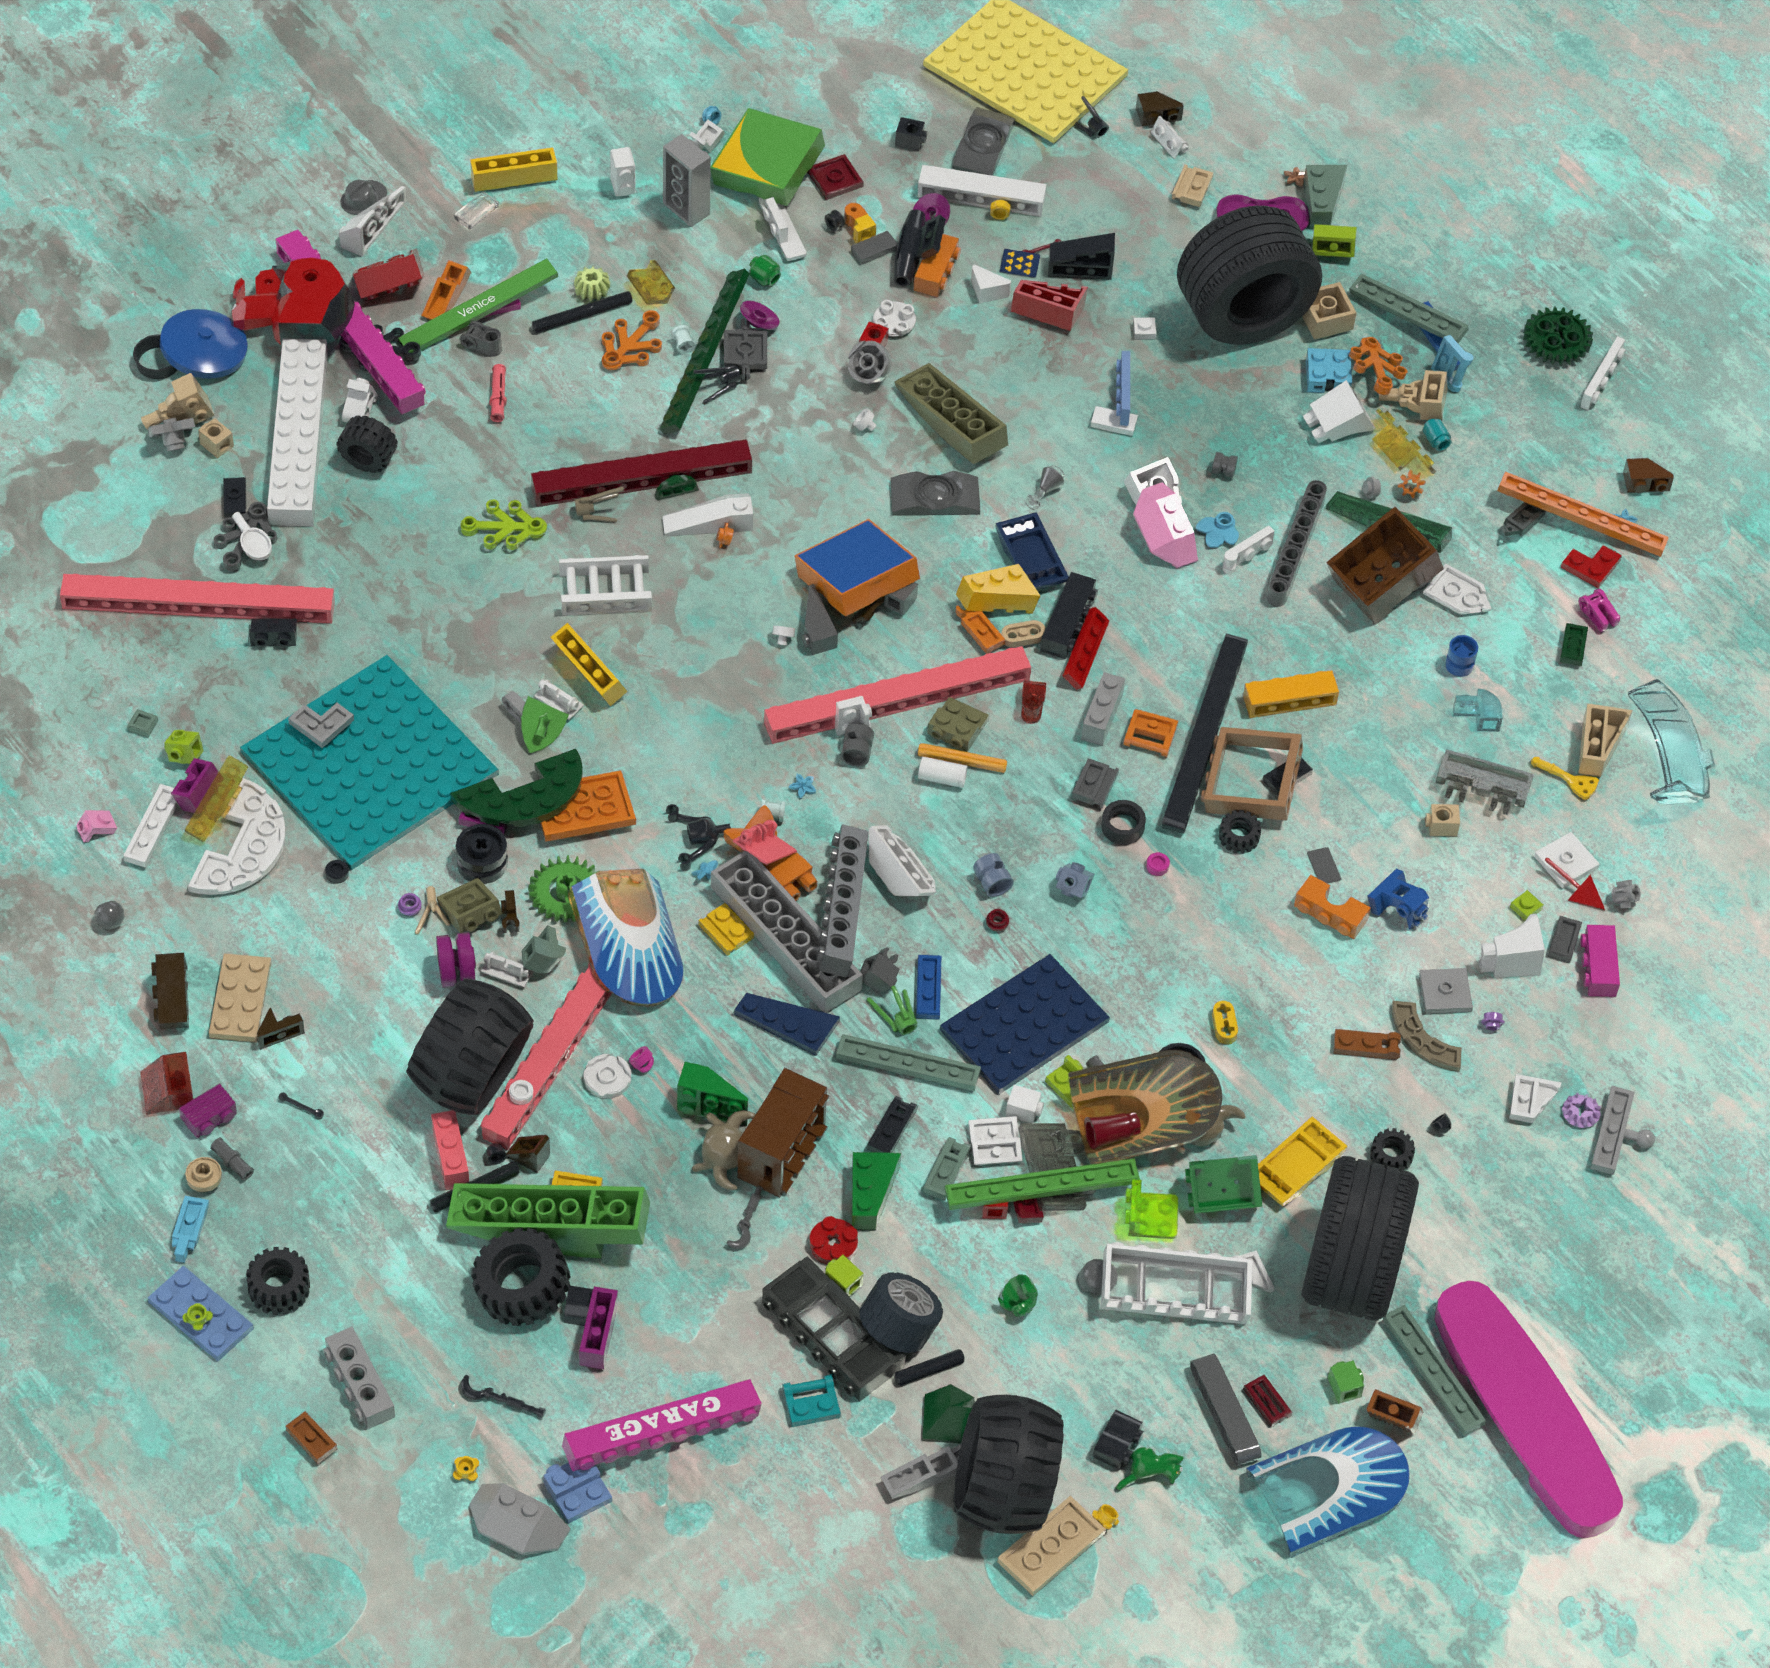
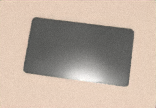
[1307,847,1341,883]

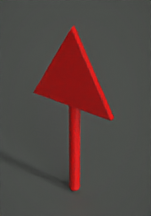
[1545,858,1605,910]

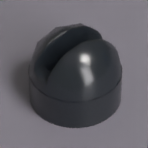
[1430,1113,1452,1134]
[486,1143,507,1165]

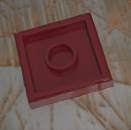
[808,154,864,200]

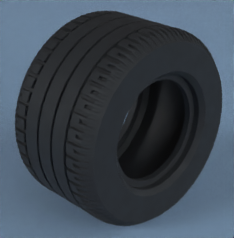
[1177,206,1322,345]
[1301,1156,1419,1321]

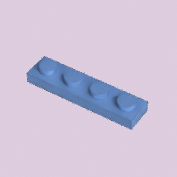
[1116,351,1130,426]

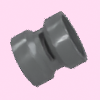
[1212,452,1238,478]

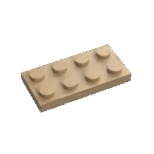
[209,953,272,1042]
[997,1496,1106,1596]

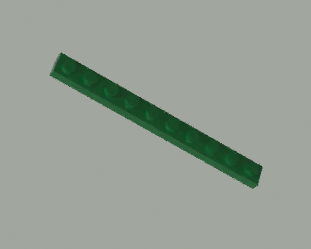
[660,268,750,435]

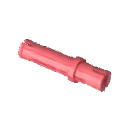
[489,364,507,422]

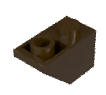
[1136,91,1184,126]

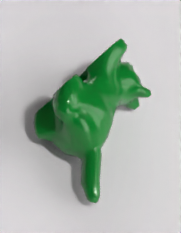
[1116,1447,1184,1491]

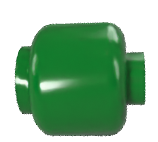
[749,255,781,286]

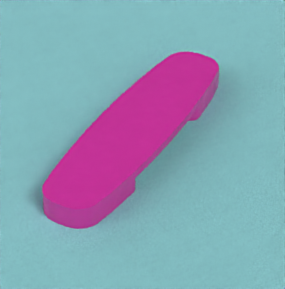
[1434,1280,1623,1538]

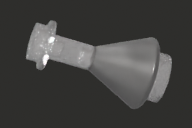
[1025,465,1065,510]

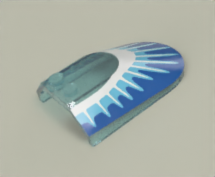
[1246,1427,1409,1558]

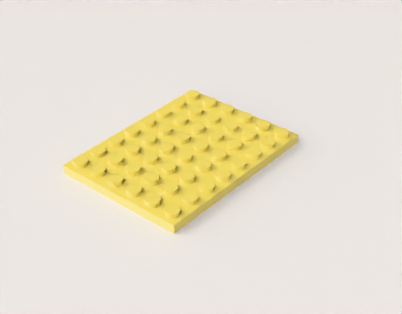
[923,0,1129,143]

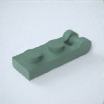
[923,1137,972,1201]

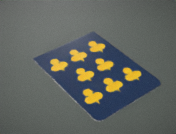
[999,248,1040,278]

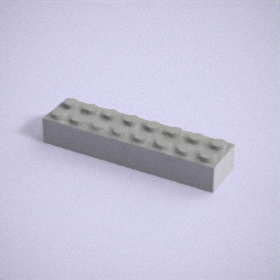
[711,851,863,1013]

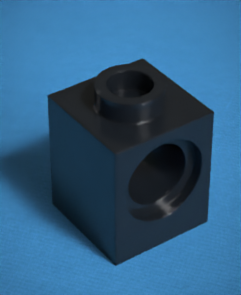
[895,117,928,151]

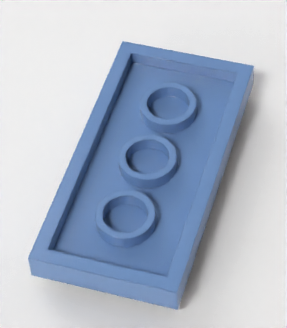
[148,1265,254,1361]

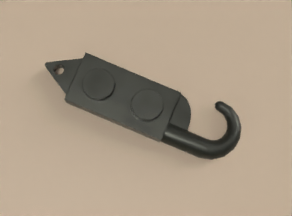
[1504,490,1554,536]

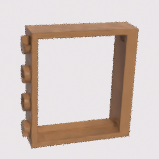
[1201,727,1303,821]

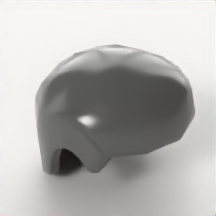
[1078,1259,1118,1296]

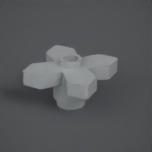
[148,418,195,451]

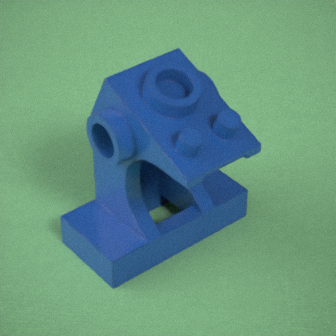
[1367,868,1429,930]

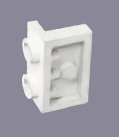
[835,696,872,736]

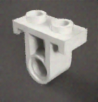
[342,378,378,423]

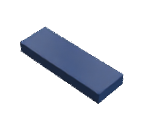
[916,955,942,1020]

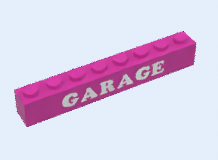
[562,1379,762,1471]

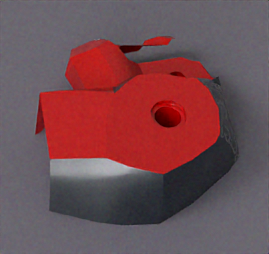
[232,257,355,345]

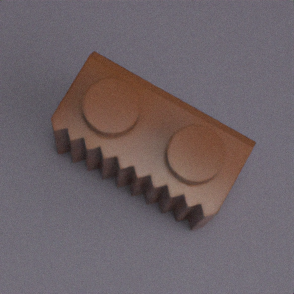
[1367,1389,1424,1434]

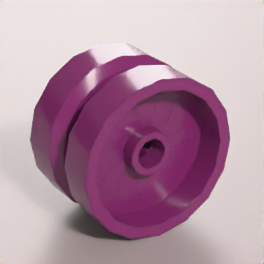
[436,932,476,988]

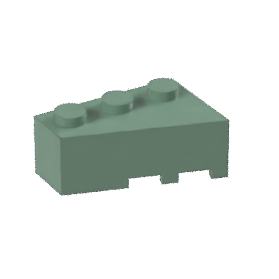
[1303,165,1347,229]

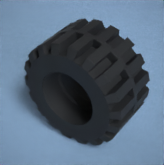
[336,415,398,473]
[246,1247,310,1315]

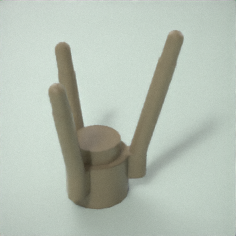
[575,487,624,523]

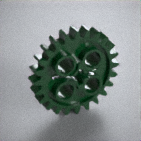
[1523,306,1593,366]

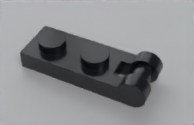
[867,1096,918,1153]

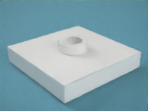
[1534,832,1600,889]

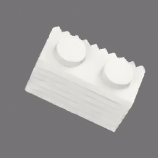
[610,147,636,197]

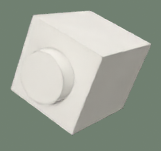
[1006,1085,1044,1124]

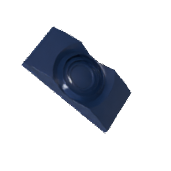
[995,512,1069,590]

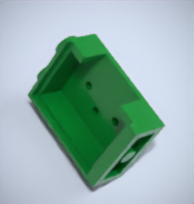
[1185,1155,1262,1214]

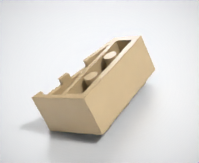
[1578,703,1633,777]

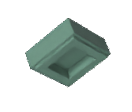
[127,709,158,738]

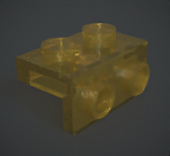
[627,260,675,305]

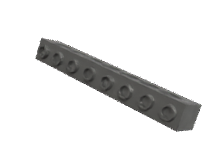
[817,824,869,977]

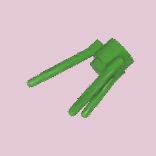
[867,986,918,1035]

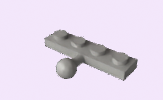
[1590,1086,1655,1175]

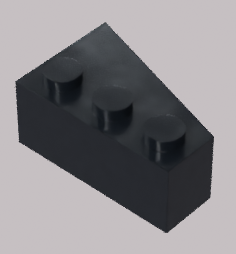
[1048,233,1115,280]

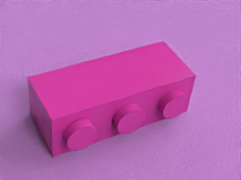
[1580,924,1620,997]

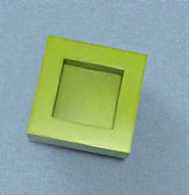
[1510,890,1544,921]

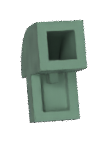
[521,925,566,973]

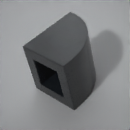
[564,1285,593,1326]

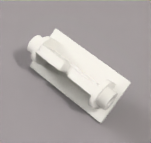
[1151,116,1189,159]
[534,679,584,720]
[481,952,533,988]

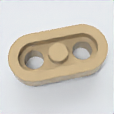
[1001,620,1045,647]

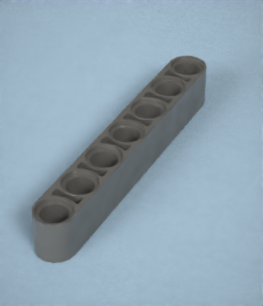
[1267,480,1327,607]

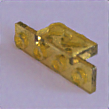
[1372,408,1436,474]
[184,755,248,842]

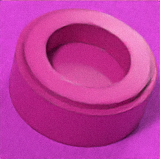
[1146,852,1170,876]

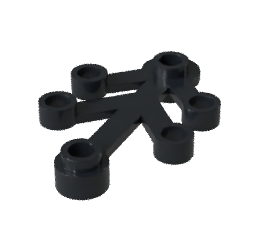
[339,324,421,371]

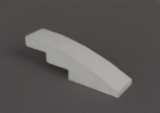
[881,1444,961,1499]

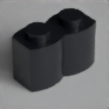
[1093,1410,1145,1470]

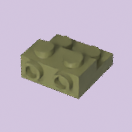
[927,697,989,752]
[437,878,502,933]

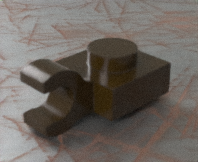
[501,890,520,933]

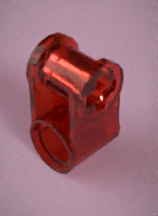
[1021,680,1047,724]

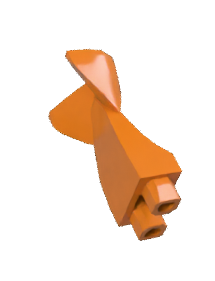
[724,805,817,901]

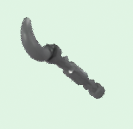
[727,1185,763,1249]

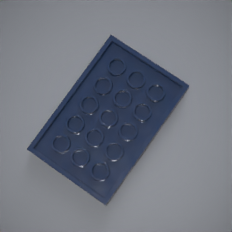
[940,954,1110,1095]

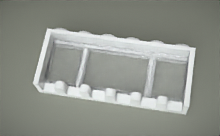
[1100,1242,1252,1325]

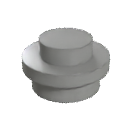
[1363,477,1381,499]

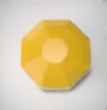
[990,200,1010,220]

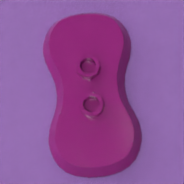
[1217,194,1309,231]

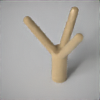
[415,886,450,935]

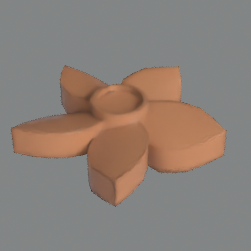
[1283,167,1305,187]

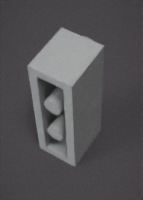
[1081,672,1125,746]

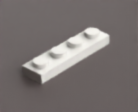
[1580,336,1626,410]
[123,784,178,868]

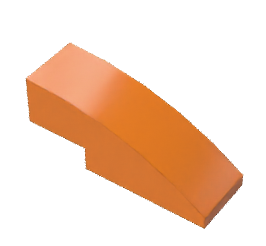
[421,260,471,320]

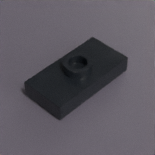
[223,477,247,518]

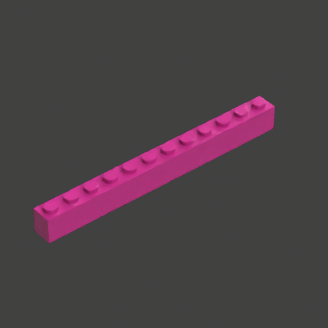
[276,229,426,414]

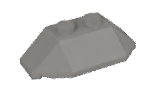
[469,1483,570,1555]

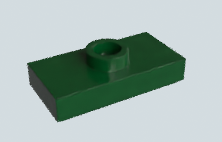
[1560,623,1588,666]

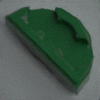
[655,475,699,500]

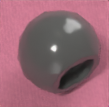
[94,901,125,930]

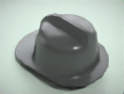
[340,180,387,215]

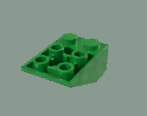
[677,1061,749,1126]

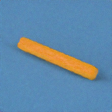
[918,743,1007,773]

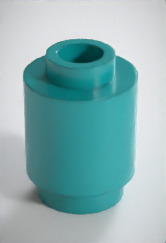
[1422,419,1452,451]

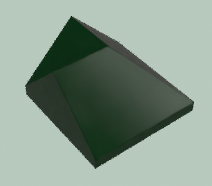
[922,1384,975,1443]

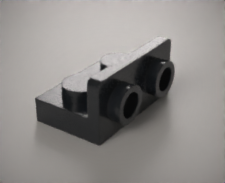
[249,619,297,647]

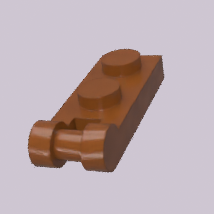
[1333,1029,1401,1060]

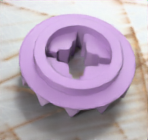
[1562,1092,1601,1128]

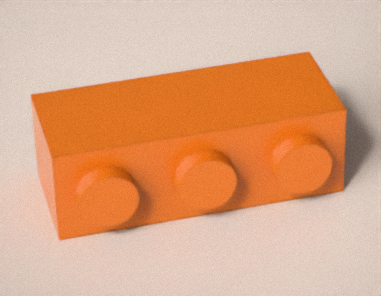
[914,234,961,297]

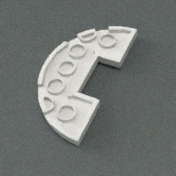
[188,778,286,895]

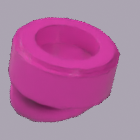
[629,1046,654,1073]

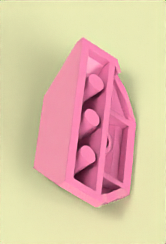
[1133,482,1198,568]

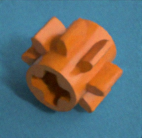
[1398,470,1426,498]

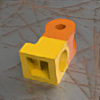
[844,203,876,243]

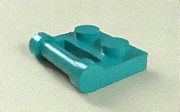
[782,1375,841,1427]

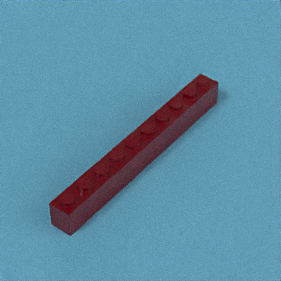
[531,439,752,507]

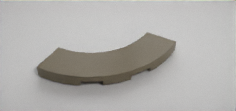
[1392,1000,1462,1072]

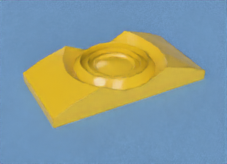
[1258,1116,1348,1207]

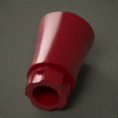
[1084,1112,1141,1150]

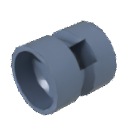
[973,853,1014,897]

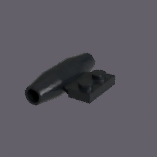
[894,209,946,287]

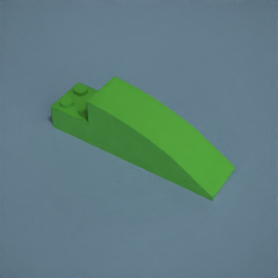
[446,1183,650,1259]

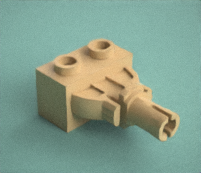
[1379,370,1447,421]
[141,373,214,430]

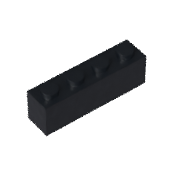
[1040,572,1098,659]

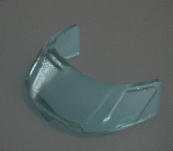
[1628,679,1715,805]

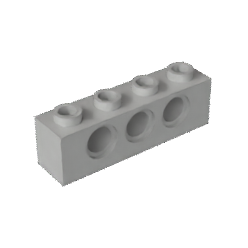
[323,1326,395,1429]

